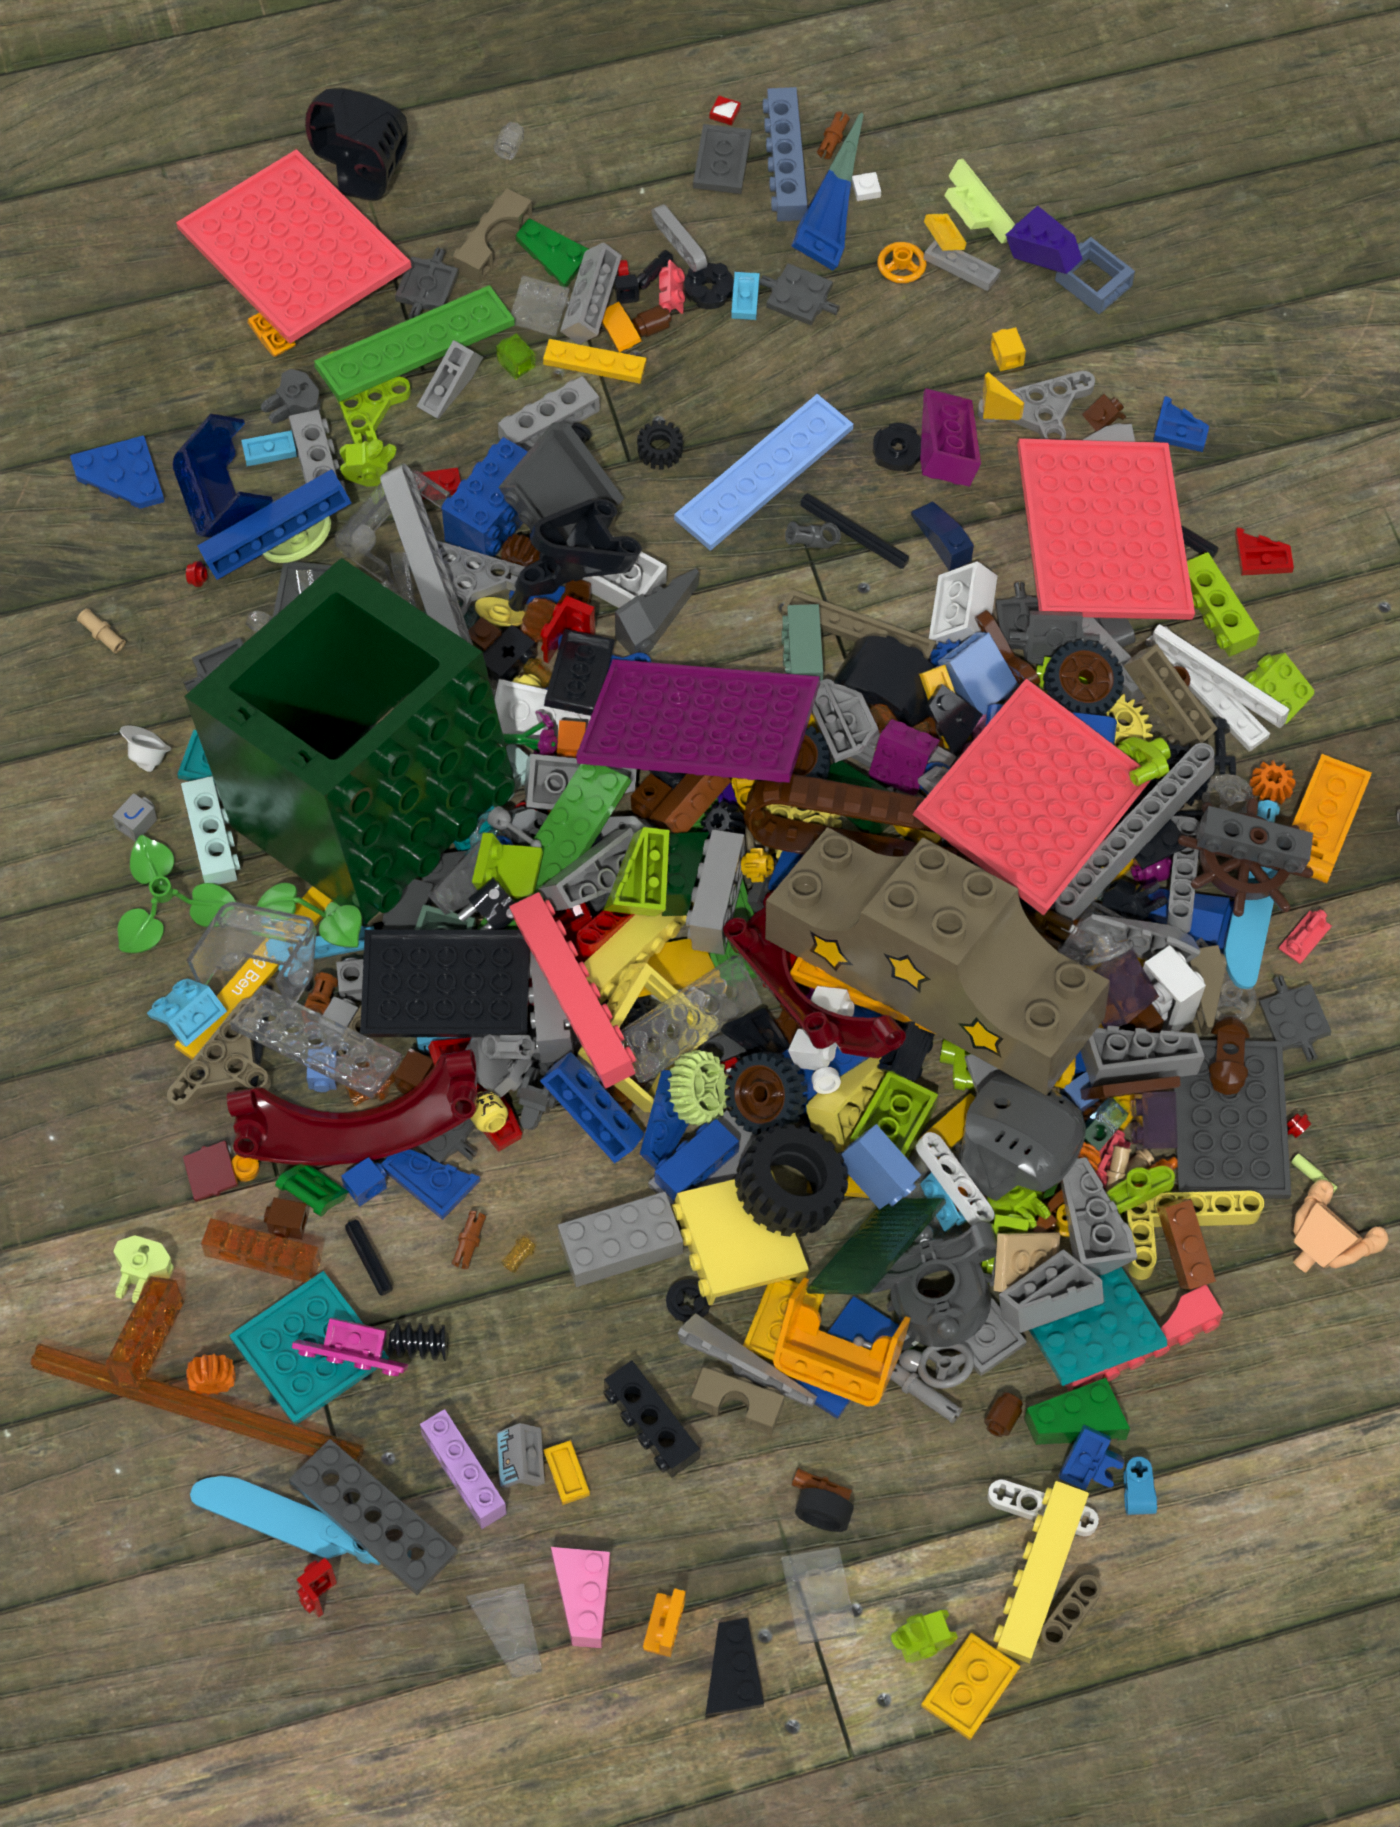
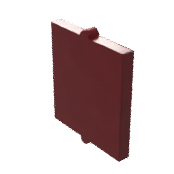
[183,1141,239,1202]

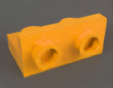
[643,1588,686,1657]

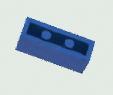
[655,1119,739,1201]

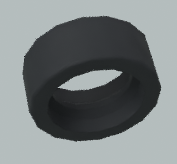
[795,1488,854,1532]

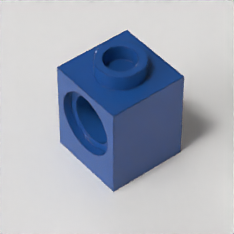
[341,1157,387,1207]

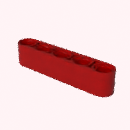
[575,911,635,963]

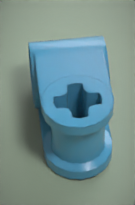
[1123,1457,1157,1515]

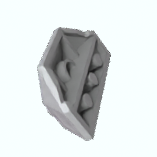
[811,679,879,763]

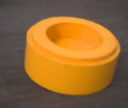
[232,1155,260,1182]

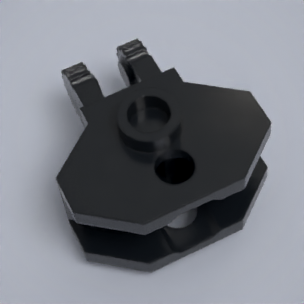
[1102,878,1168,922]

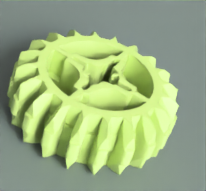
[667,1050,730,1126]

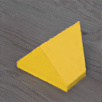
[983,372,1024,420]

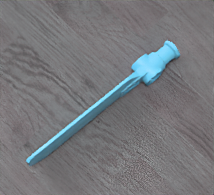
[1224,800,1280,989]
[190,1476,412,1566]

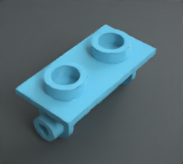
[920,1172,967,1232]

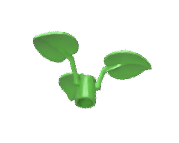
[118,835,237,953]
[256,883,362,948]

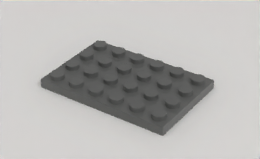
[1173,1040,1291,1199]

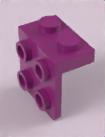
[869,719,940,796]

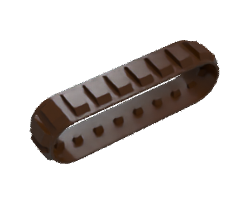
[744,774,974,864]

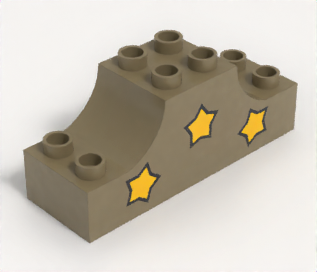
[766,827,1110,1095]

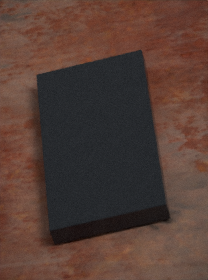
[544,629,615,716]

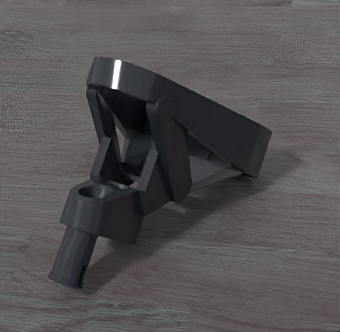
[508,499,642,612]

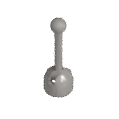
[487,806,542,848]
[853,1336,922,1373]

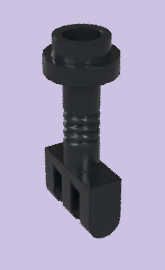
[1211,718,1236,776]

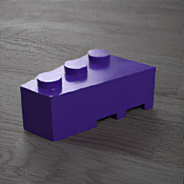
[1005,205,1083,274]

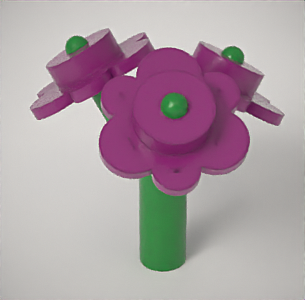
[503,711,558,756]

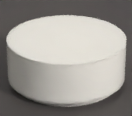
[811,1067,841,1094]

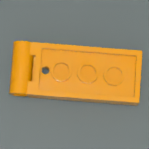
[1292,754,1372,884]

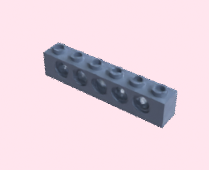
[763,87,807,221]

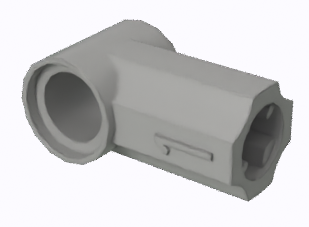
[481,1034,535,1059]

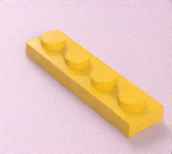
[543,339,647,384]

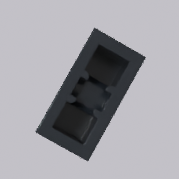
[483,625,536,686]

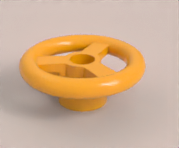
[877,242,927,283]

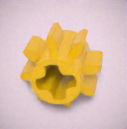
[741,848,774,882]

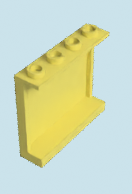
[671,1170,809,1305]

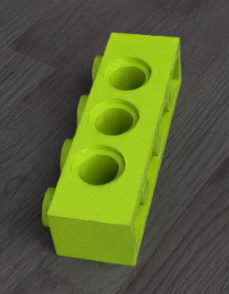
[1187,552,1260,657]

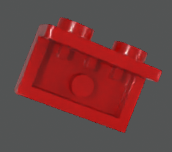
[296,1558,337,1618]

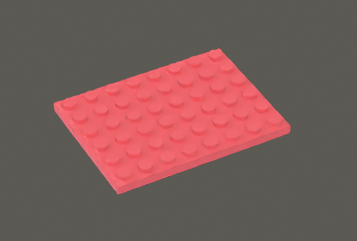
[176,149,412,344]
[1017,439,1195,620]
[913,679,1151,915]

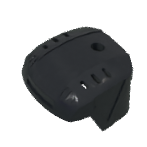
[305,87,408,201]

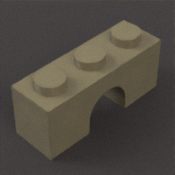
[691,1367,784,1436]

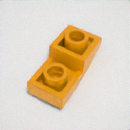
[601,302,641,352]
[247,313,296,357]

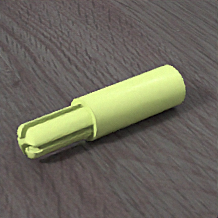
[1291,1153,1337,1193]

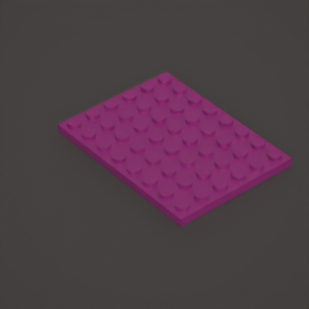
[576,659,820,783]

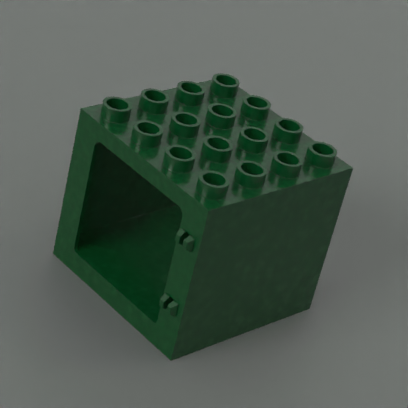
[184,558,515,925]

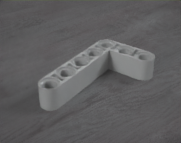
[1123,813,1200,934]

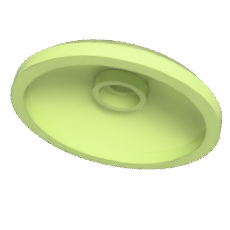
[262,516,331,563]

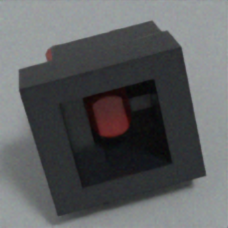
[614,260,639,304]

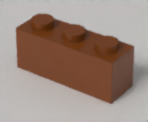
[649,774,731,833]
[1156,1198,1216,1290]

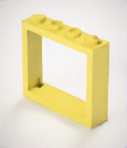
[578,963,712,1112]

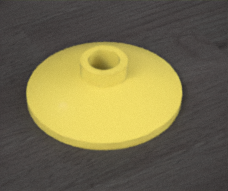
[474,597,526,628]

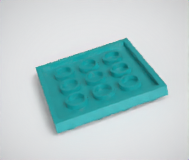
[1029,1267,1167,1386]
[229,1271,389,1426]

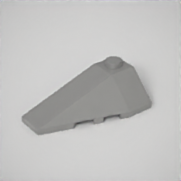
[525,754,637,810]
[1078,914,1200,963]
[1061,1157,1137,1275]

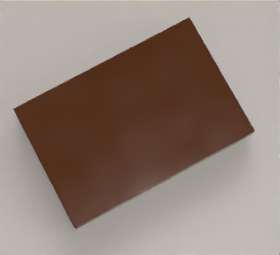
[1080,1076,1181,1101]

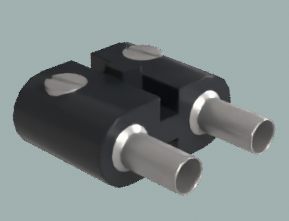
[457,877,517,930]

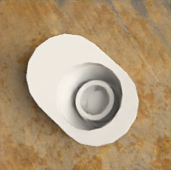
[120,726,171,772]

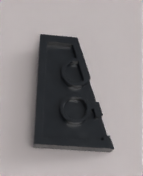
[705,1618,764,1717]

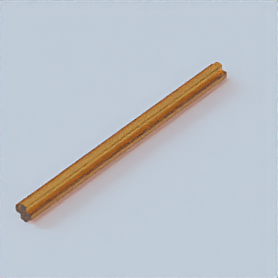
[30,1343,364,1464]

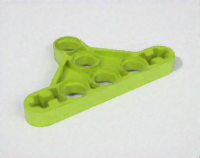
[327,351,411,444]

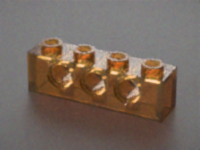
[201,1218,321,1283]
[105,1276,184,1390]

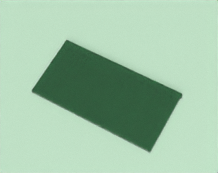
[806,1198,946,1295]

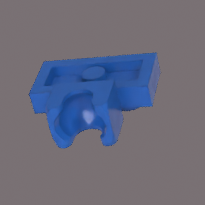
[1059,1425,1124,1490]

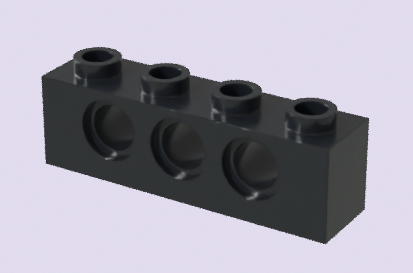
[603,1360,700,1478]

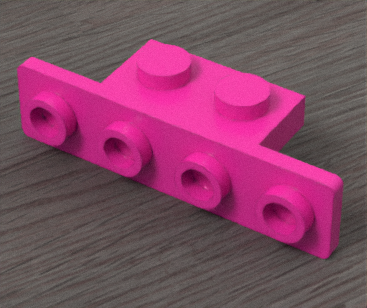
[292,1318,408,1376]

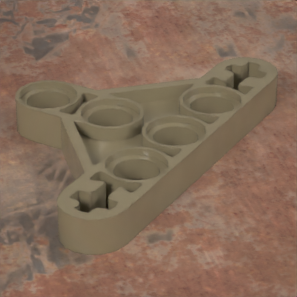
[167,998,271,1110]

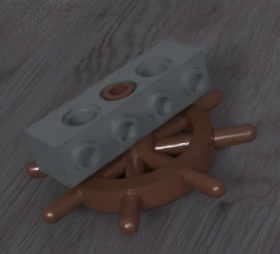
[1178,798,1314,917]

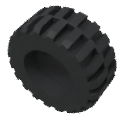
[735,1124,848,1237]

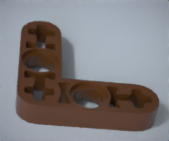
[975,610,1040,686]

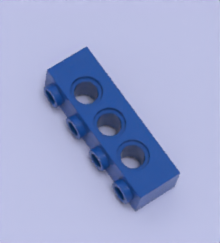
[540,1052,645,1163]

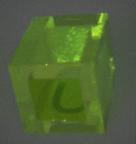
[496,333,535,380]

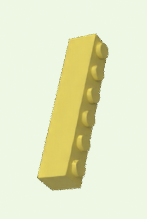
[584,903,694,1005]
[993,1481,1089,1664]

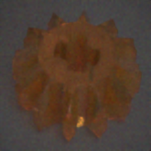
[521,597,557,642]

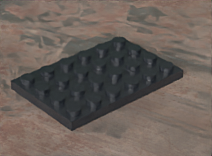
[360,930,530,1037]

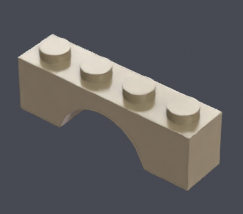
[453,188,532,284]

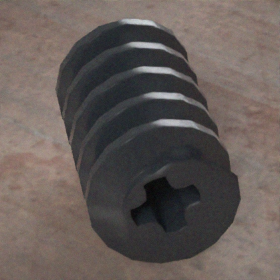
[388,1321,449,1361]

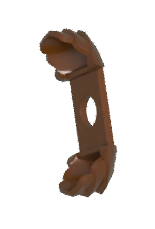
[1209,1015,1250,1095]

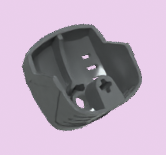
[958,1074,1086,1201]

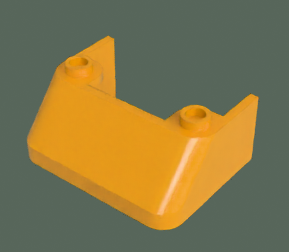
[773,1277,911,1406]

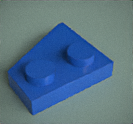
[1153,396,1209,452]

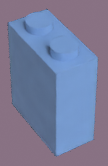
[937,632,1019,715]
[840,1124,921,1210]

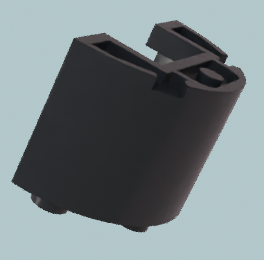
[832,636,935,732]

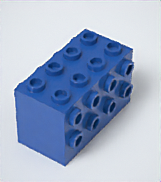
[441,437,528,557]

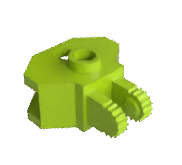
[340,439,396,487]
[987,1185,1051,1229]
[891,1610,958,1663]

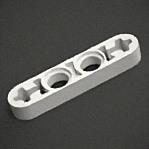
[916,1132,994,1226]
[987,1480,1099,1536]

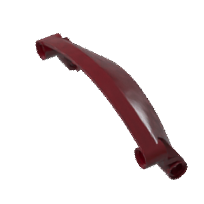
[227,1049,478,1165]

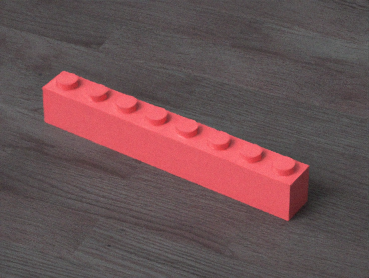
[509,892,636,1089]

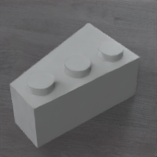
[999,1249,1104,1333]

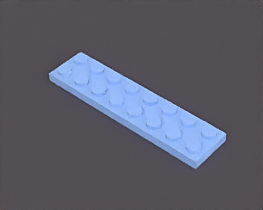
[674,394,853,551]

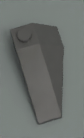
[615,569,699,655]

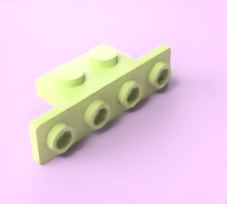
[944,159,1015,243]

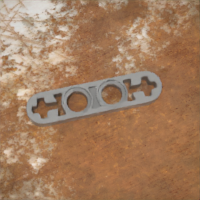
[651,204,707,272]

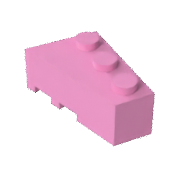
[551,1547,610,1648]

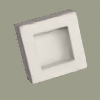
[852,172,881,201]

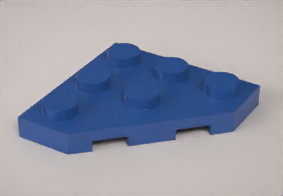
[70,435,165,509]

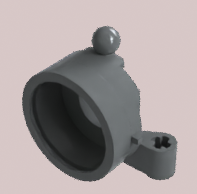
[859,1222,997,1347]

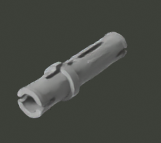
[890,1364,962,1423]

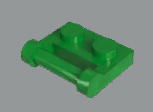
[275,1164,349,1217]

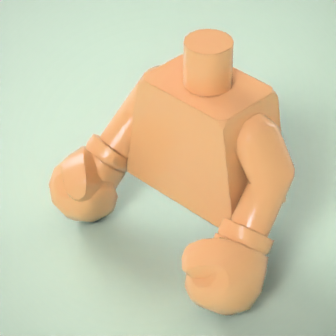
[1293,1180,1389,1273]

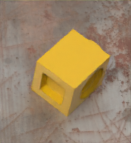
[990,327,1026,371]

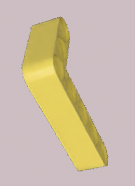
[1124,1191,1264,1280]

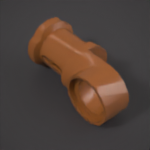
[302,972,338,1031]

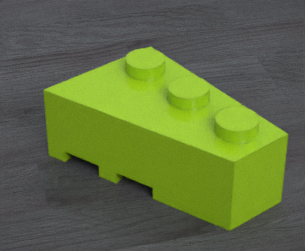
[603,827,669,917]

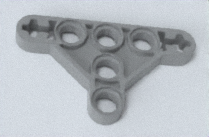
[977,371,1095,440]
[436,540,525,616]

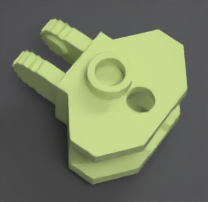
[113,1235,174,1304]

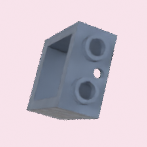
[1055,237,1135,315]

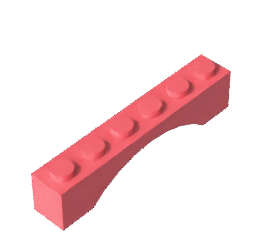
[1065,1285,1223,1392]

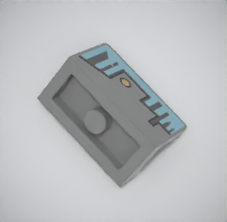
[497,1423,545,1488]

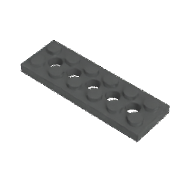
[289,1439,458,1595]

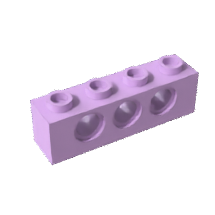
[420,1409,507,1529]

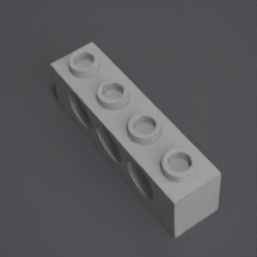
[560,242,622,345]
[498,376,600,451]
[289,409,346,492]

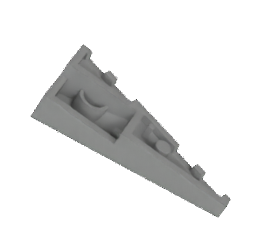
[678,1313,817,1408]

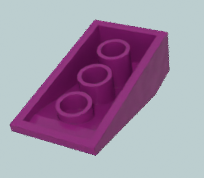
[920,388,981,487]

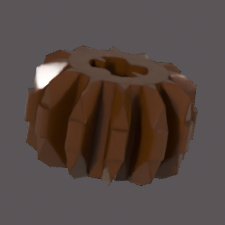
[500,534,541,567]

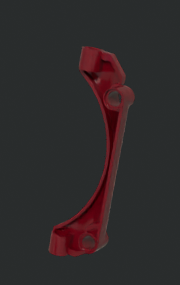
[723,890,906,1059]

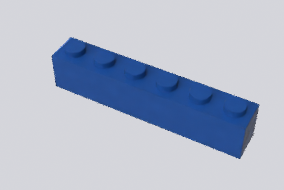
[197,469,352,580]

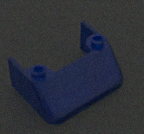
[173,413,273,538]

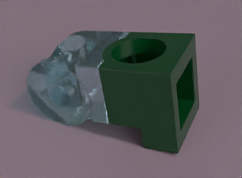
[1084,1097,1128,1151]

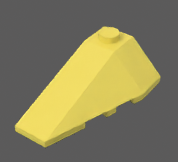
[806,1057,886,1153]

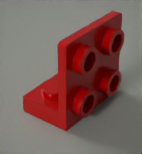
[540,595,595,664]

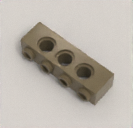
[1123,644,1218,748]

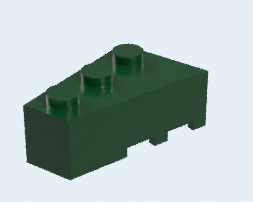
[827,761,890,835]
[662,832,709,916]

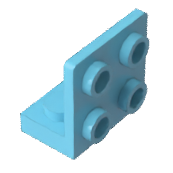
[147,978,227,1047]

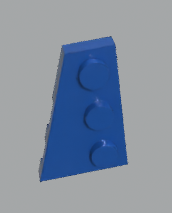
[640,1070,689,1169]
[380,1149,480,1220]

